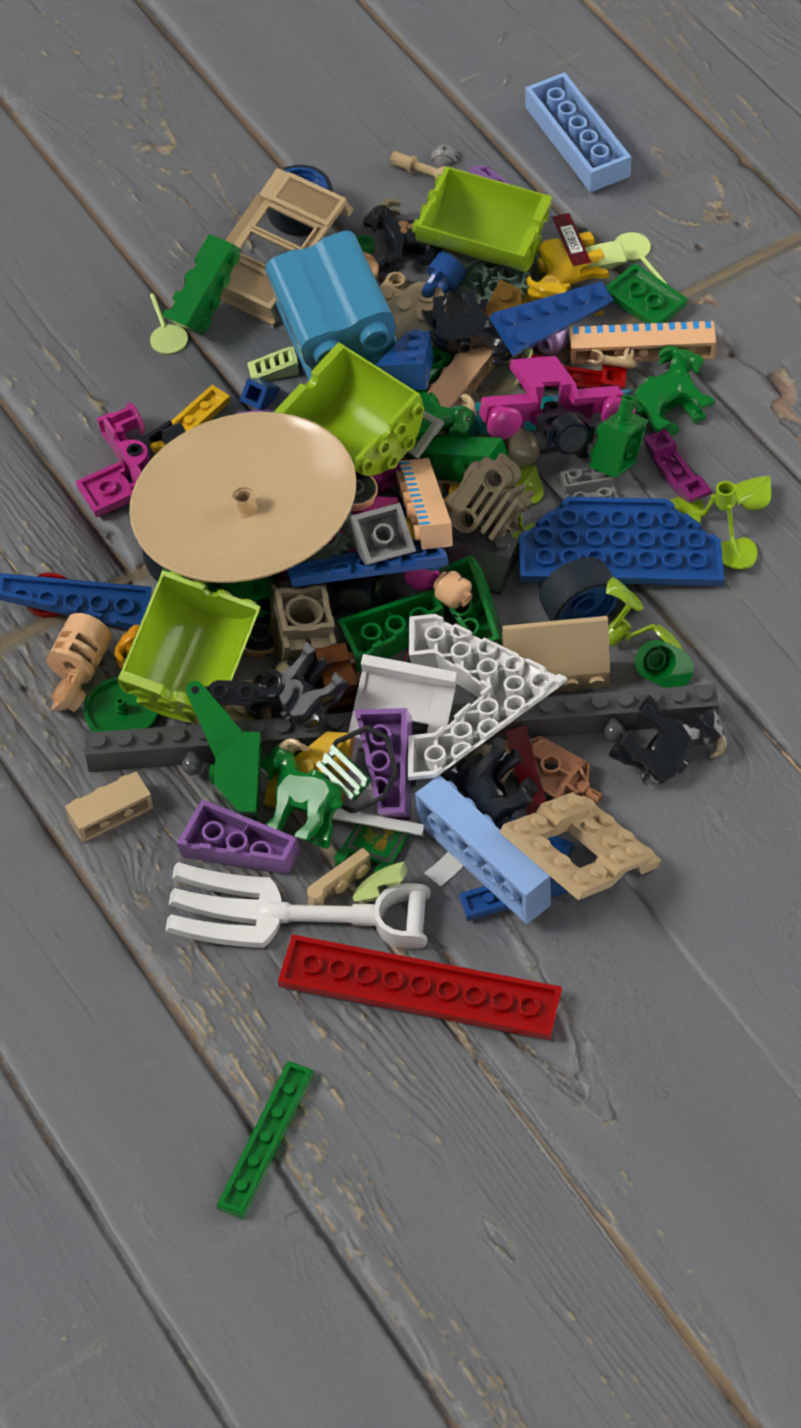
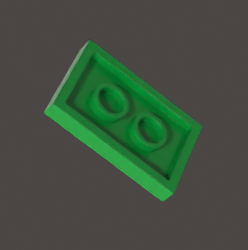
[605,263,688,324]

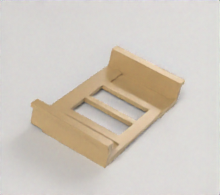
[221,168,354,327]

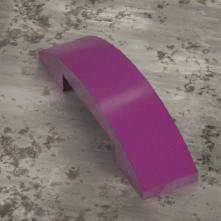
[643,429,712,503]

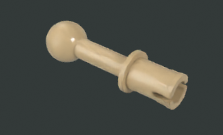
[390,151,445,180]

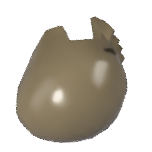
[478,427,540,468]

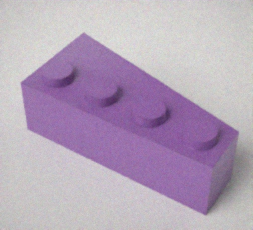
[354,708,412,821]
[177,799,301,874]

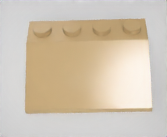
[502,616,610,692]

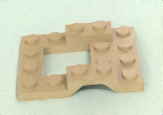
[499,792,662,900]

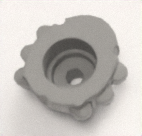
[431,144,459,167]

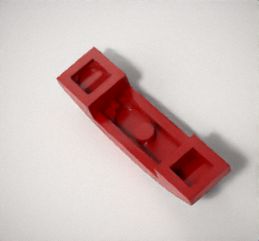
[531,354,626,390]

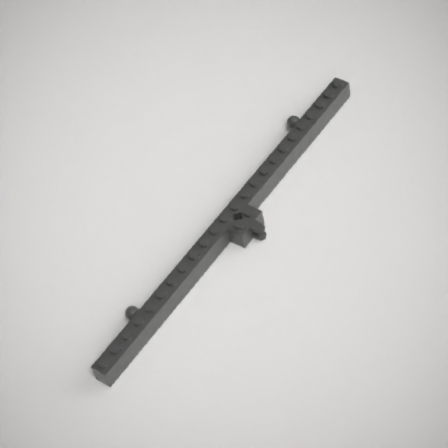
[85,684,719,775]

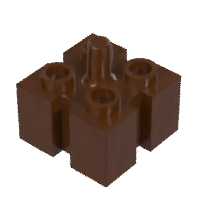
[315,642,362,714]

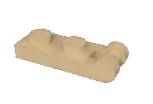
[307,848,371,905]

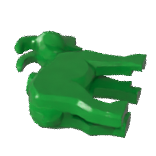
[633,346,715,436]

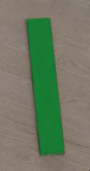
[216,1061,314,1220]

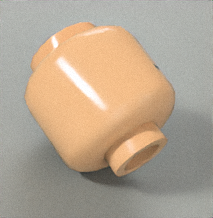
[433,570,472,609]

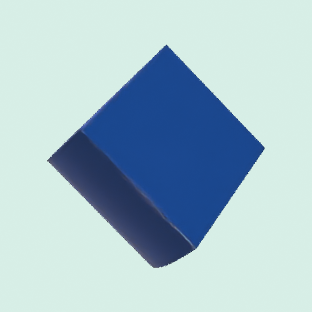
[240,378,281,410]

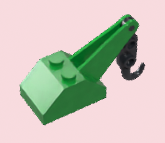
[186,668,285,821]

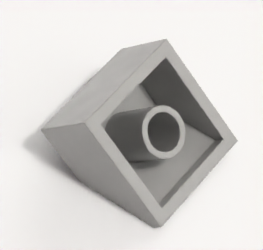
[346,503,416,566]

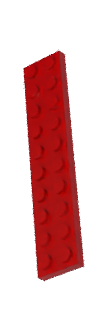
[278,934,562,1040]

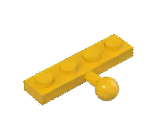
[151,384,231,454]

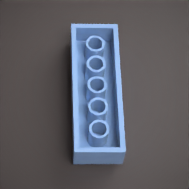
[525,72,631,193]
[415,775,551,925]

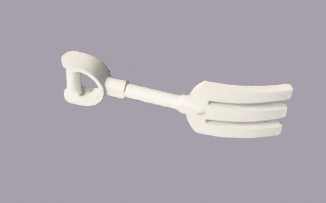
[165,862,431,949]

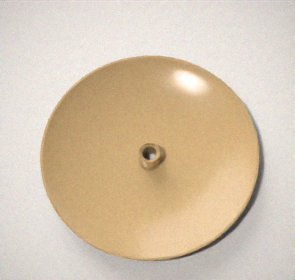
[129,412,356,583]

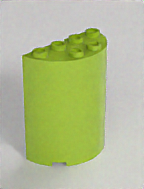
[412,166,553,272]
[274,342,424,476]
[118,570,261,723]

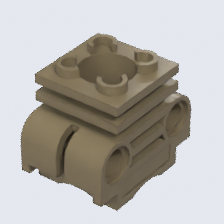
[445,453,534,540]
[270,583,336,664]

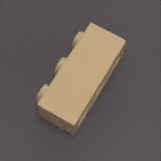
[65,771,154,843]

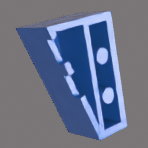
[376,329,433,390]

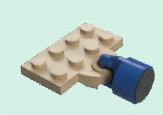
[380,252,467,348]

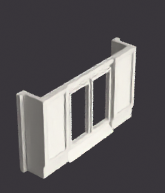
[333,654,457,837]

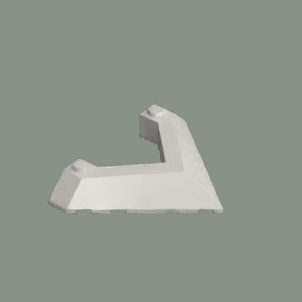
[408,614,568,780]

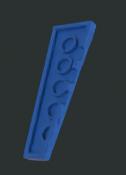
[489,281,614,357]
[286,539,449,587]
[0,573,152,629]

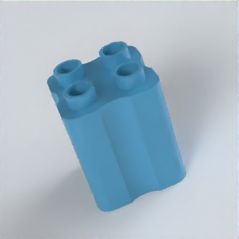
[265,231,398,381]

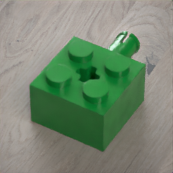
[590,395,648,478]

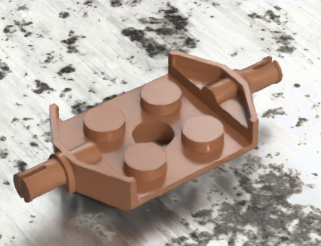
[503,736,603,804]

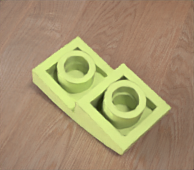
[585,241,627,270]
[353,861,407,902]

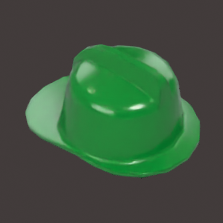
[635,639,694,688]

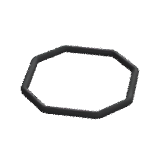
[325,726,398,813]

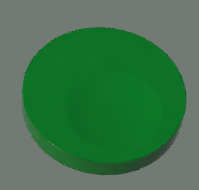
[84,676,160,732]

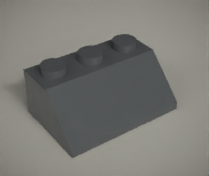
[441,526,518,595]

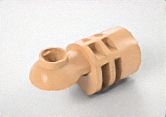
[46,613,112,712]

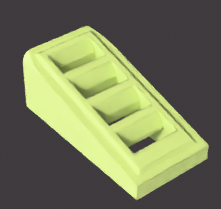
[247,346,299,381]

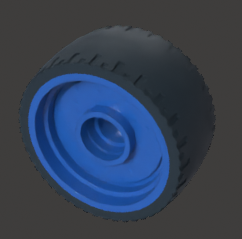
[267,164,333,235]
[539,557,621,621]

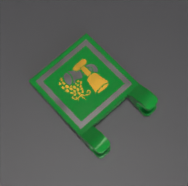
[335,823,411,873]

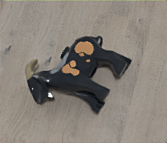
[363,198,442,272]

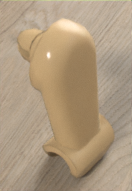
[588,348,637,370]

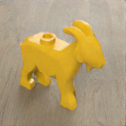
[526,231,609,299]

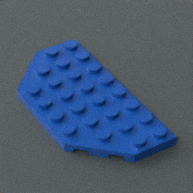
[518,497,724,586]

